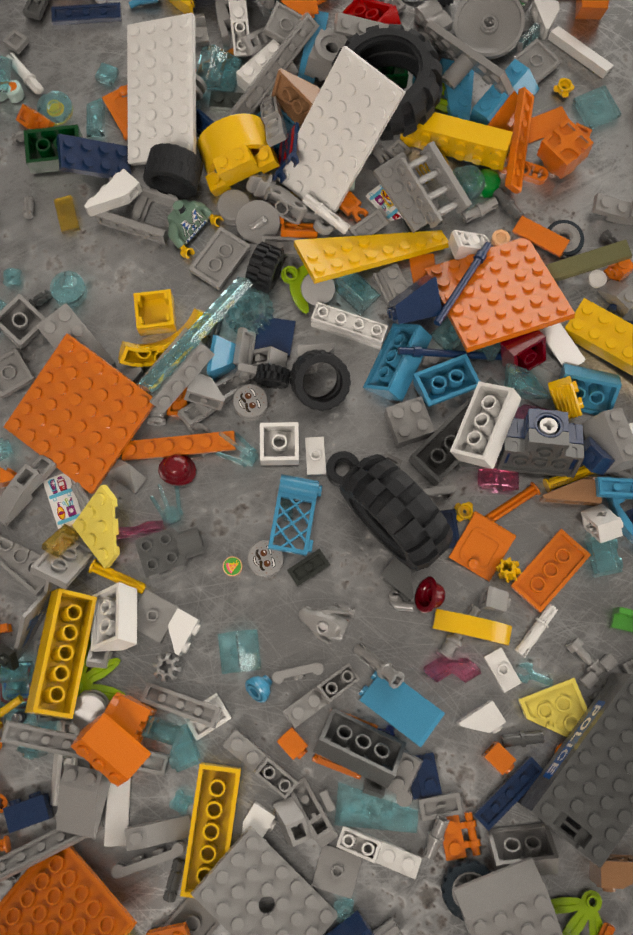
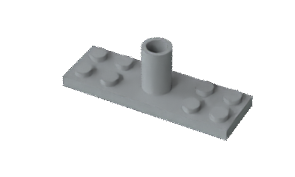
[426,20,514,96]

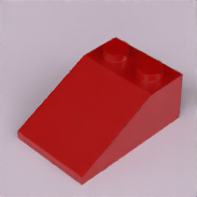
[342,0,401,25]

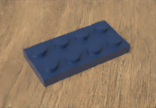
[56,134,132,179]

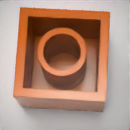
[575,0,609,20]

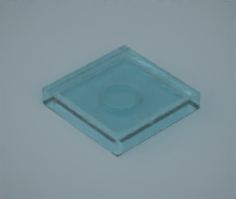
[573,85,622,129]

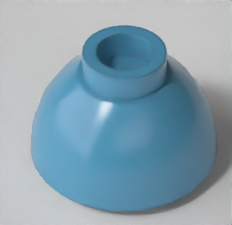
[245,675,272,703]

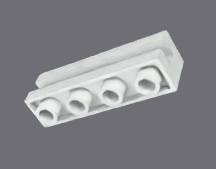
[311,302,388,350]

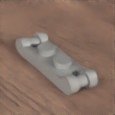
[111,840,186,879]

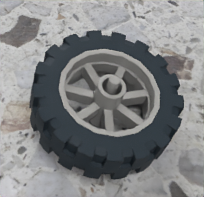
[441,859,491,921]

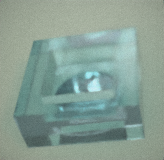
[95,62,119,87]

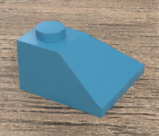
[207,335,236,382]

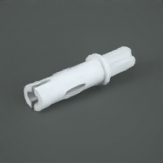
[5,53,44,95]
[302,194,351,235]
[515,604,557,658]

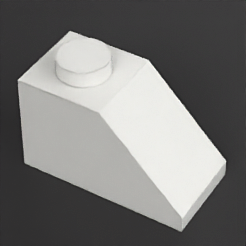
[530,0,560,40]
[456,700,506,734]

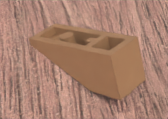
[539,476,602,506]

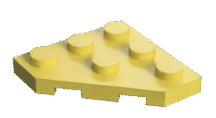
[72,485,120,569]
[518,678,587,737]

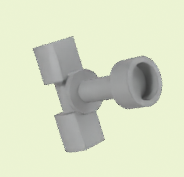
[566,637,618,689]

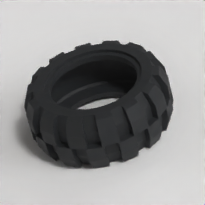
[331,24,443,141]
[339,454,453,571]

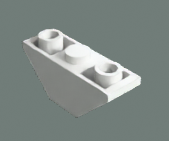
[448,230,489,260]

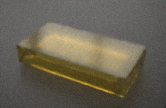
[53,195,81,234]
[41,524,80,558]

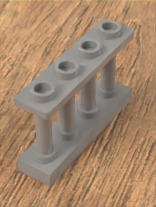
[394,141,472,229]

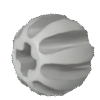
[152,652,182,683]

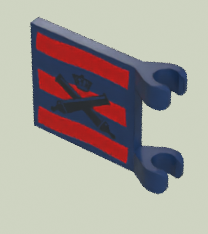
[272,122,299,184]

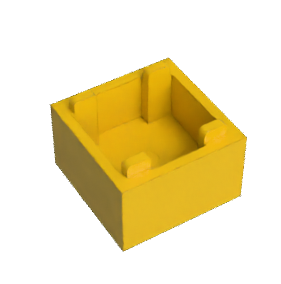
[133,289,177,336]

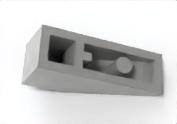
[290,777,339,848]
[124,814,191,851]

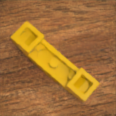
[432,609,512,646]

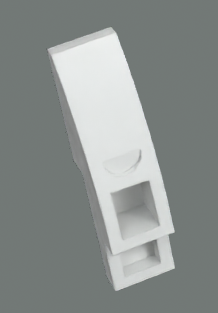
[228,0,252,57]
[336,826,423,879]

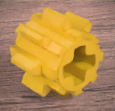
[496,557,522,583]

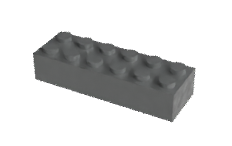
[409,377,499,486]

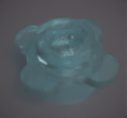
[3,268,22,287]
[169,790,194,815]
[334,898,354,923]

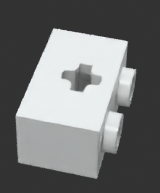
[581,504,623,543]

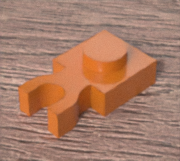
[339,190,369,223]

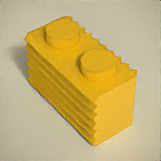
[548,376,584,420]

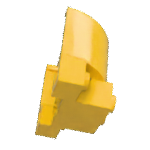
[197,113,280,197]

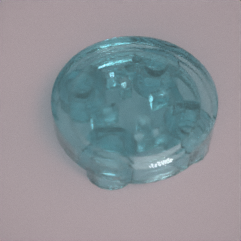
[453,165,485,201]

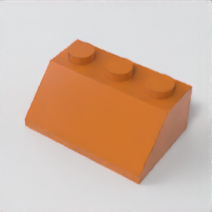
[70,713,151,787]

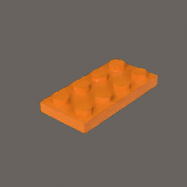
[510,529,591,613]

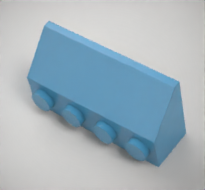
[470,59,539,125]
[363,323,432,402]

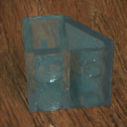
[196,44,242,92]

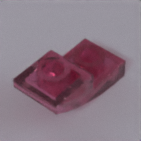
[478,469,519,491]

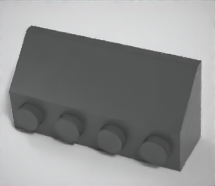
[313,708,406,788]

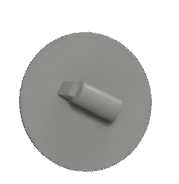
[236,200,280,244]

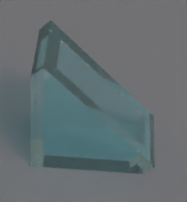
[142,715,182,746]

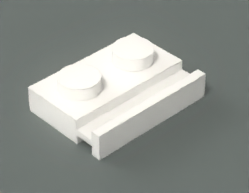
[183,693,232,741]

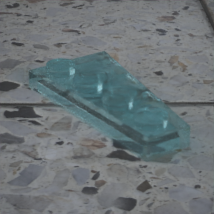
[334,782,418,833]

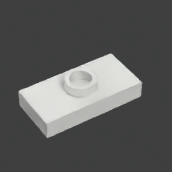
[305,437,326,476]
[483,647,522,693]

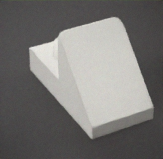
[194,13,210,47]

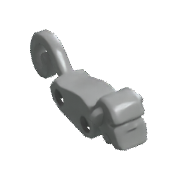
[246,173,334,235]

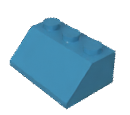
[413,354,480,407]
[559,363,622,415]

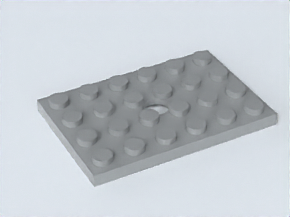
[191,826,340,935]

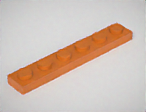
[505,87,534,194]
[121,431,236,461]

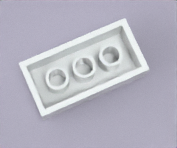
[450,382,521,469]

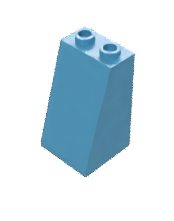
[359,670,445,747]

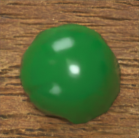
[473,169,501,198]

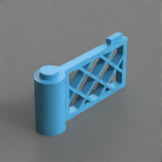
[268,474,323,556]

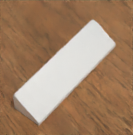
[548,26,614,79]
[539,323,586,367]
[50,720,80,806]
[104,778,131,847]

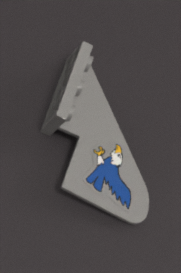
[14,534,95,659]

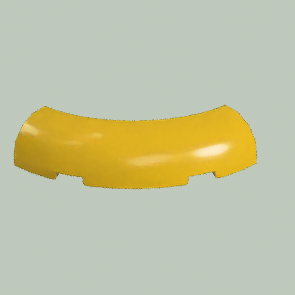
[118,308,216,367]

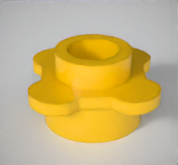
[553,78,574,98]
[454,502,473,522]

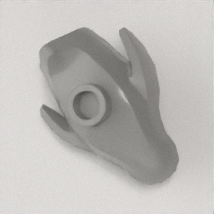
[298,606,349,644]

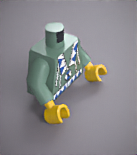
[167,199,224,259]

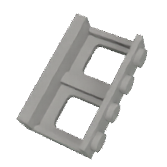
[94,177,179,245]
[137,327,215,413]

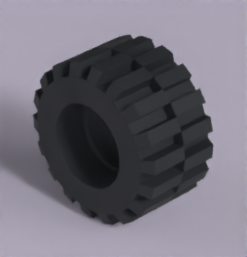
[245,242,284,294]

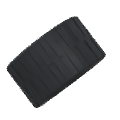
[143,143,203,199]
[289,349,351,411]

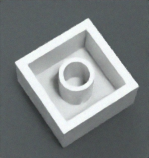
[260,422,299,465]

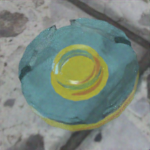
[37,91,73,126]

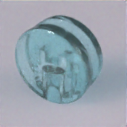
[50,271,87,308]

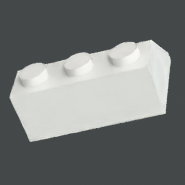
[236,39,299,105]
[91,582,137,652]

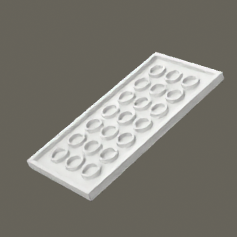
[127,13,196,166]
[277,46,406,214]

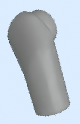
[388,590,414,612]

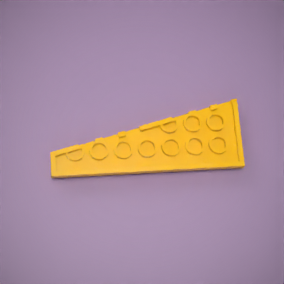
[294,230,449,284]

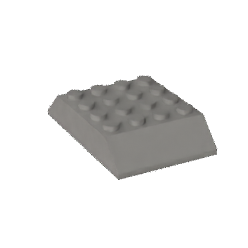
[452,856,563,935]

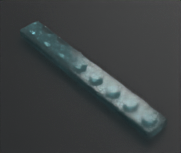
[138,277,252,393]

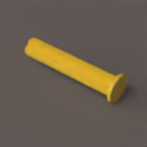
[543,466,596,493]
[88,558,146,594]

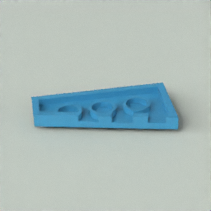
[440,58,474,121]

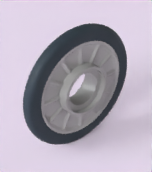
[547,220,584,257]

